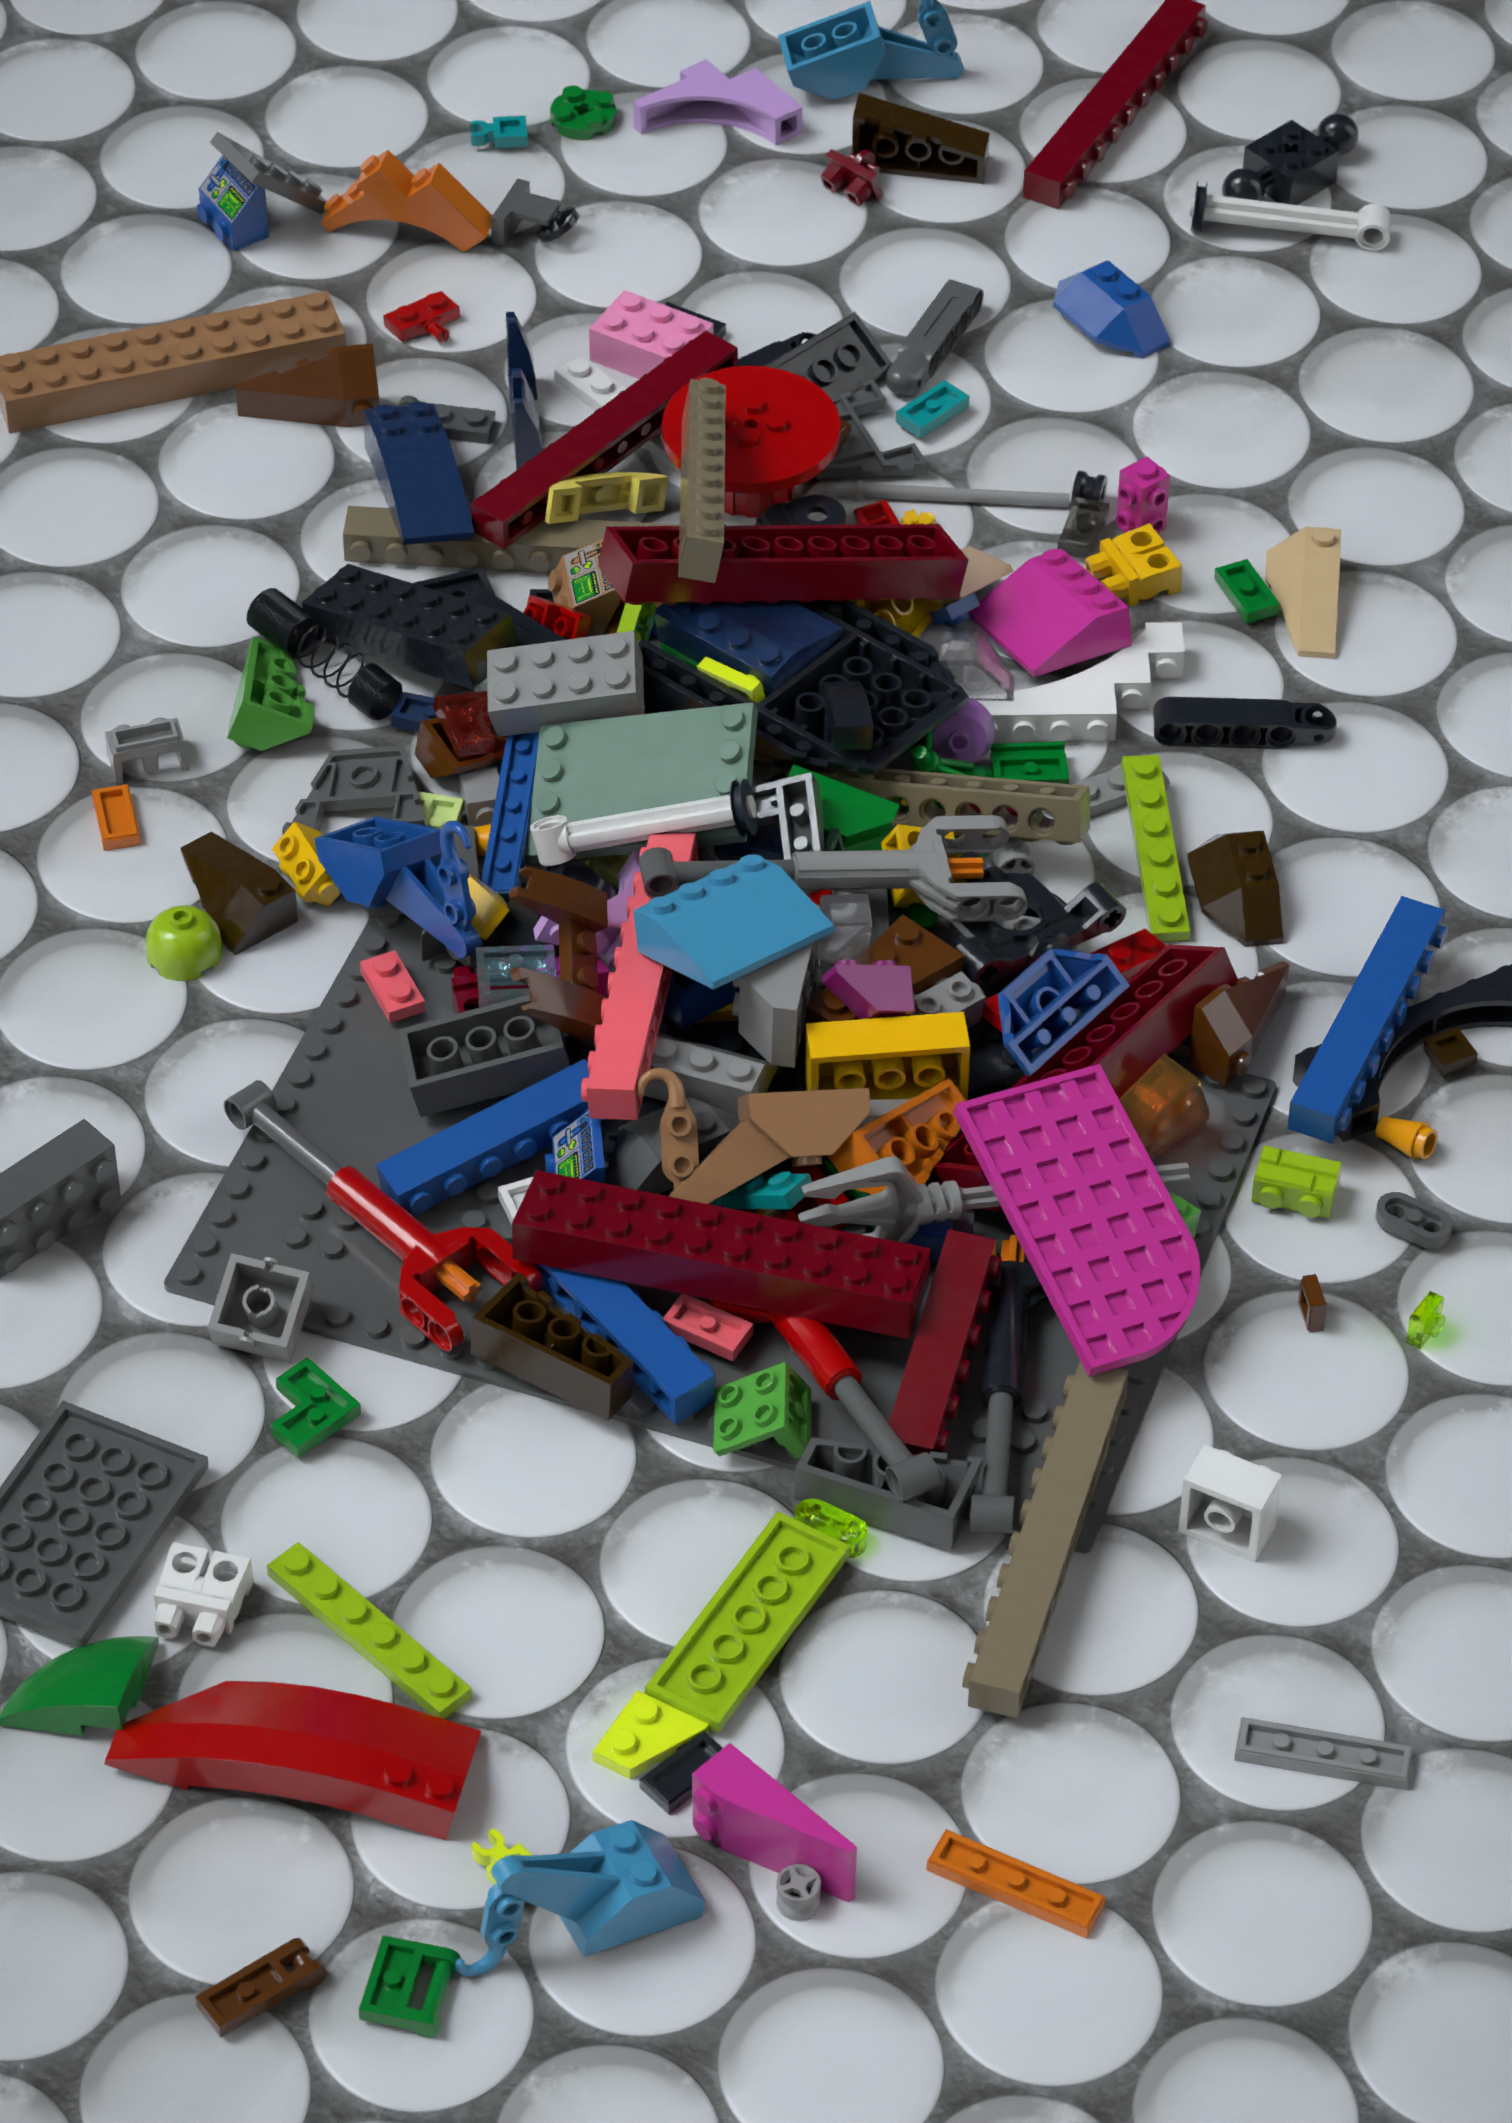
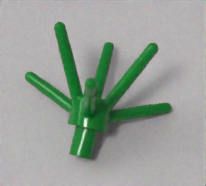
[898,731,974,810]

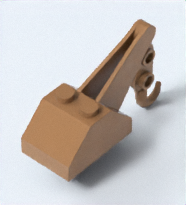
[636,1068,870,1204]

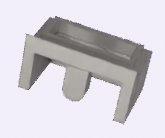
[105,717,189,784]

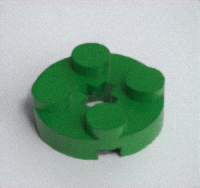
[550,85,616,140]

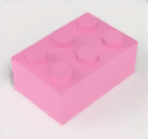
[589,290,714,379]

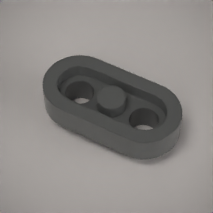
[1375,1192,1453,1249]

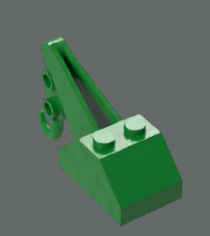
[772,764,988,933]

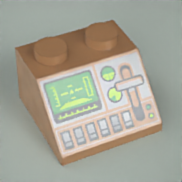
[548,538,621,636]

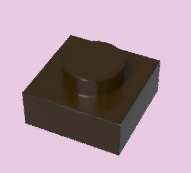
[1423,1027,1478,1076]

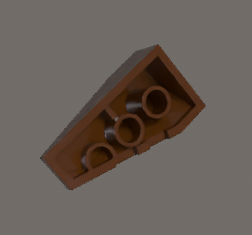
[235,343,380,427]

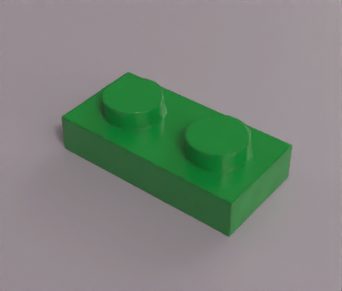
[1214,559,1280,624]

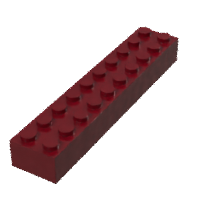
[598,524,969,605]
[930,944,1238,1211]
[512,1170,931,1339]

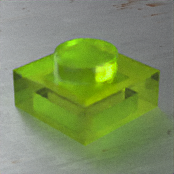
[1406,1291,1446,1349]

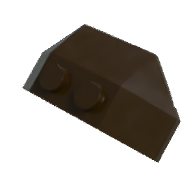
[1187,830,1283,947]

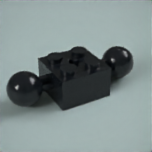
[1222,113,1359,205]

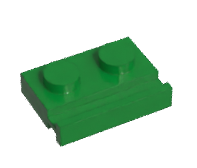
[990,741,1069,784]

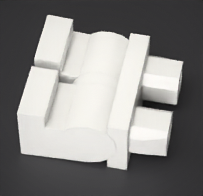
[153,1542,254,1647]

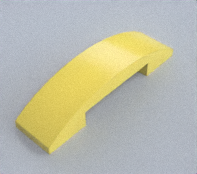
[545,472,668,524]

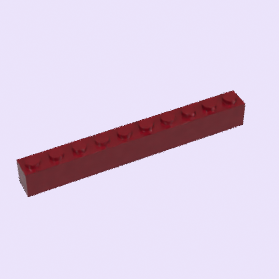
[1023,0,1208,210]
[471,330,738,549]

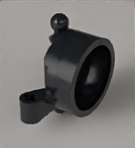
[947,851,1126,999]

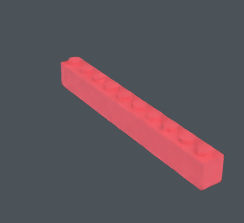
[581,832,699,1120]

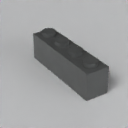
[795,1438,983,1550]

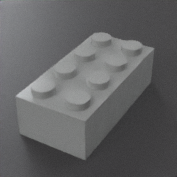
[487,631,644,737]

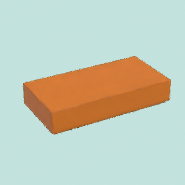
[91,784,141,851]

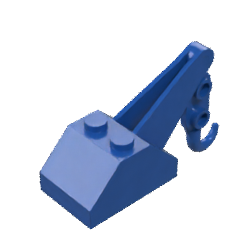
[314,816,482,959]

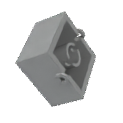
[207,1253,314,1363]

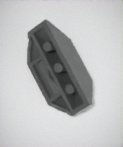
[605,1096,739,1194]

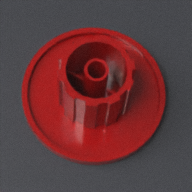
[662,366,840,518]

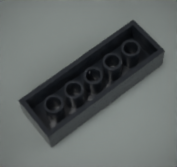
[301,564,519,689]

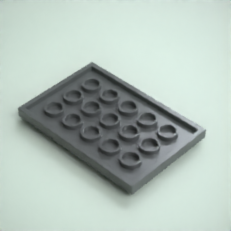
[0,1401,209,1647]

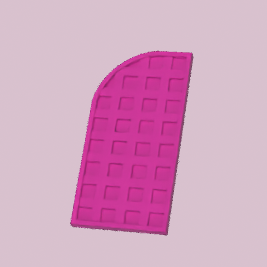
[953,1064,1200,1377]

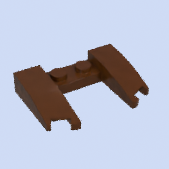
[509,866,608,1043]

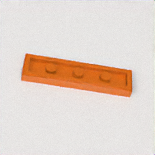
[926,1829,1106,1939]

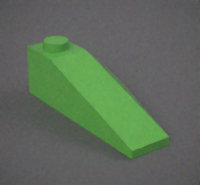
[227,636,315,751]

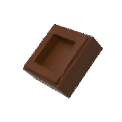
[1298,1274,1327,1333]

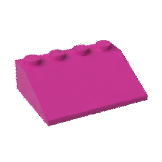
[968,548,1132,677]

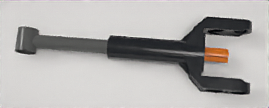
[953,1210,1050,1534]

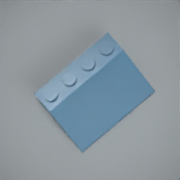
[633,854,835,990]

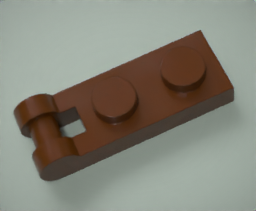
[195,1938,327,2037]

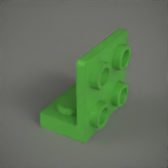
[713,1362,812,1459]

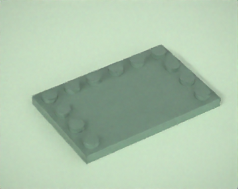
[526,702,758,863]

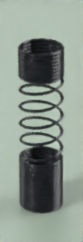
[246,588,403,721]

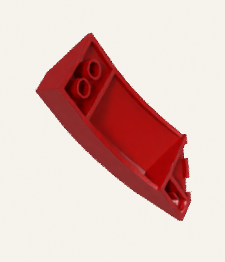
[104,1681,481,1840]

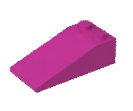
[692,1743,857,1903]

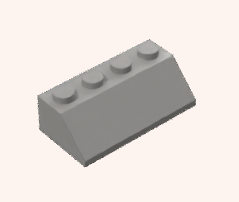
[644,1032,778,1115]

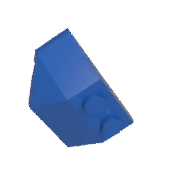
[1053,260,1170,359]
[998,949,1130,1076]

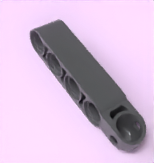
[886,279,984,395]

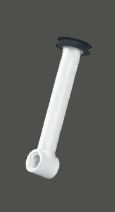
[1189,181,1391,251]
[530,778,758,866]

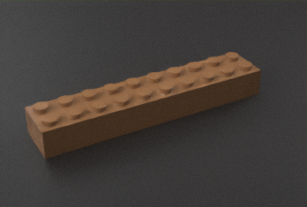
[0,291,346,434]

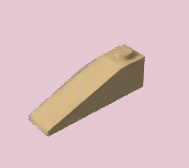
[1265,527,1341,659]

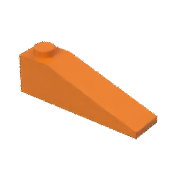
[828,1078,966,1194]

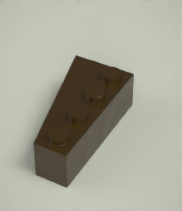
[852,93,990,184]
[471,1272,634,1421]

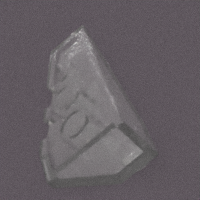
[940,627,1015,701]

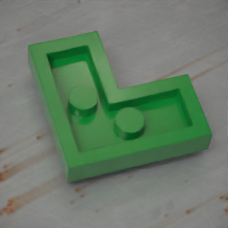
[270,1357,361,1458]

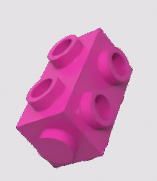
[1116,456,1170,534]

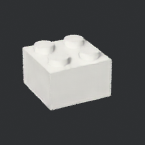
[1178,1444,1282,1562]

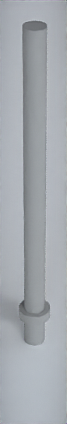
[836,480,1070,508]

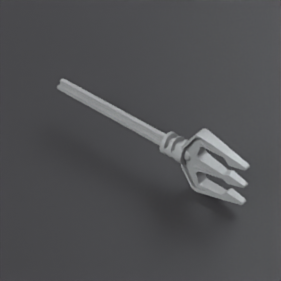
[798,1156,1191,1243]

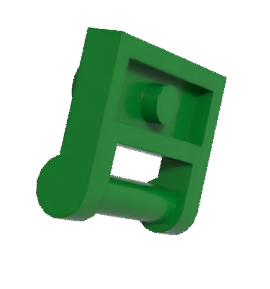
[358,1935,461,2038]

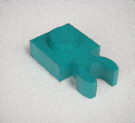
[470,115,528,149]

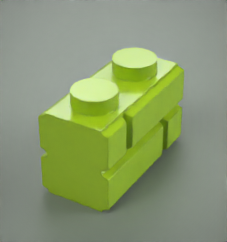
[1251,1145,1342,1219]

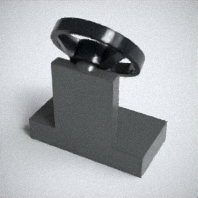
[491,178,579,247]

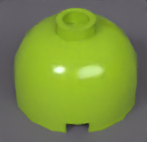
[145,905,223,981]

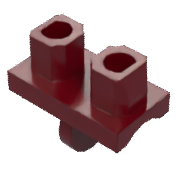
[820,149,884,206]

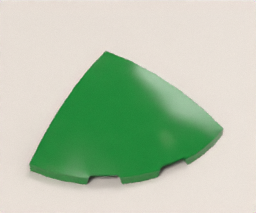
[0,1636,159,1736]

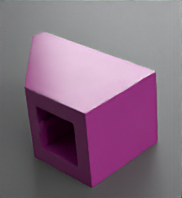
[822,959,915,1019]

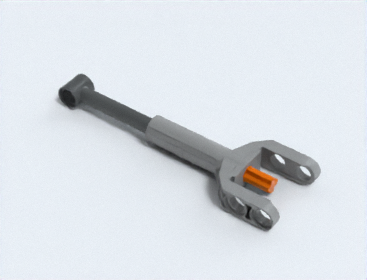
[639,815,1028,922]

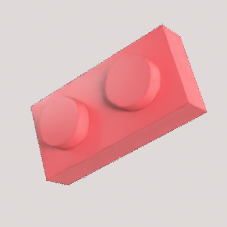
[360,950,426,1023]
[663,1293,753,1361]

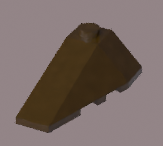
[180,831,298,955]

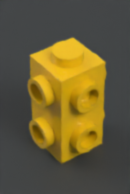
[272,821,341,907]

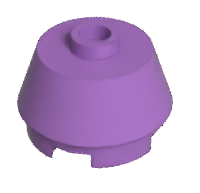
[922,698,995,764]

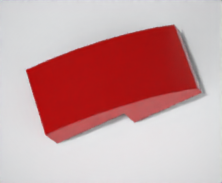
[523,595,592,640]

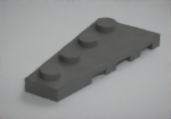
[210,132,327,214]

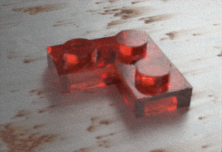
[433,691,495,757]

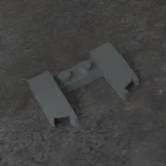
[697,772,824,861]

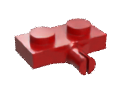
[383,291,460,343]

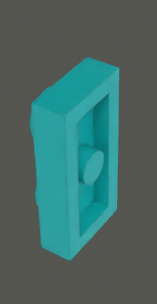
[896,380,970,439]

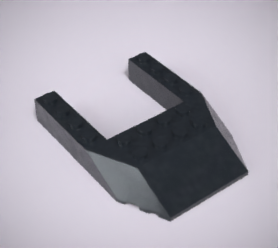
[638,600,969,775]

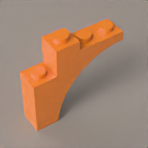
[320,150,492,252]

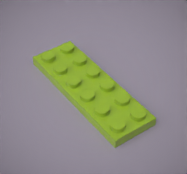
[645,1511,850,1734]

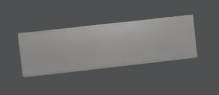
[1234,1717,1414,1790]

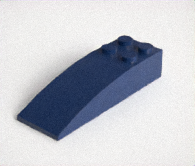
[364,401,474,545]

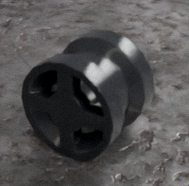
[1071,470,1108,510]

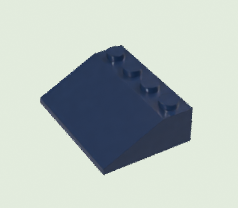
[654,600,843,697]

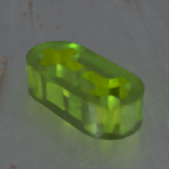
[793,1498,868,1558]

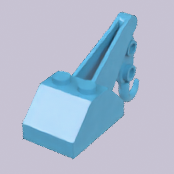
[778,0,964,101]
[456,1820,706,1977]

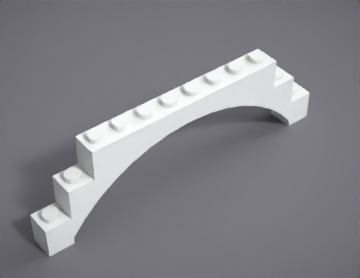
[916,622,1185,743]

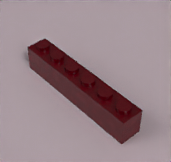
[889,1229,1002,1455]

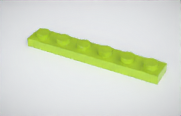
[1121,755,1190,942]
[267,1542,472,1719]

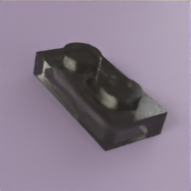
[1057,497,1110,559]

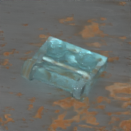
[476,944,556,1008]

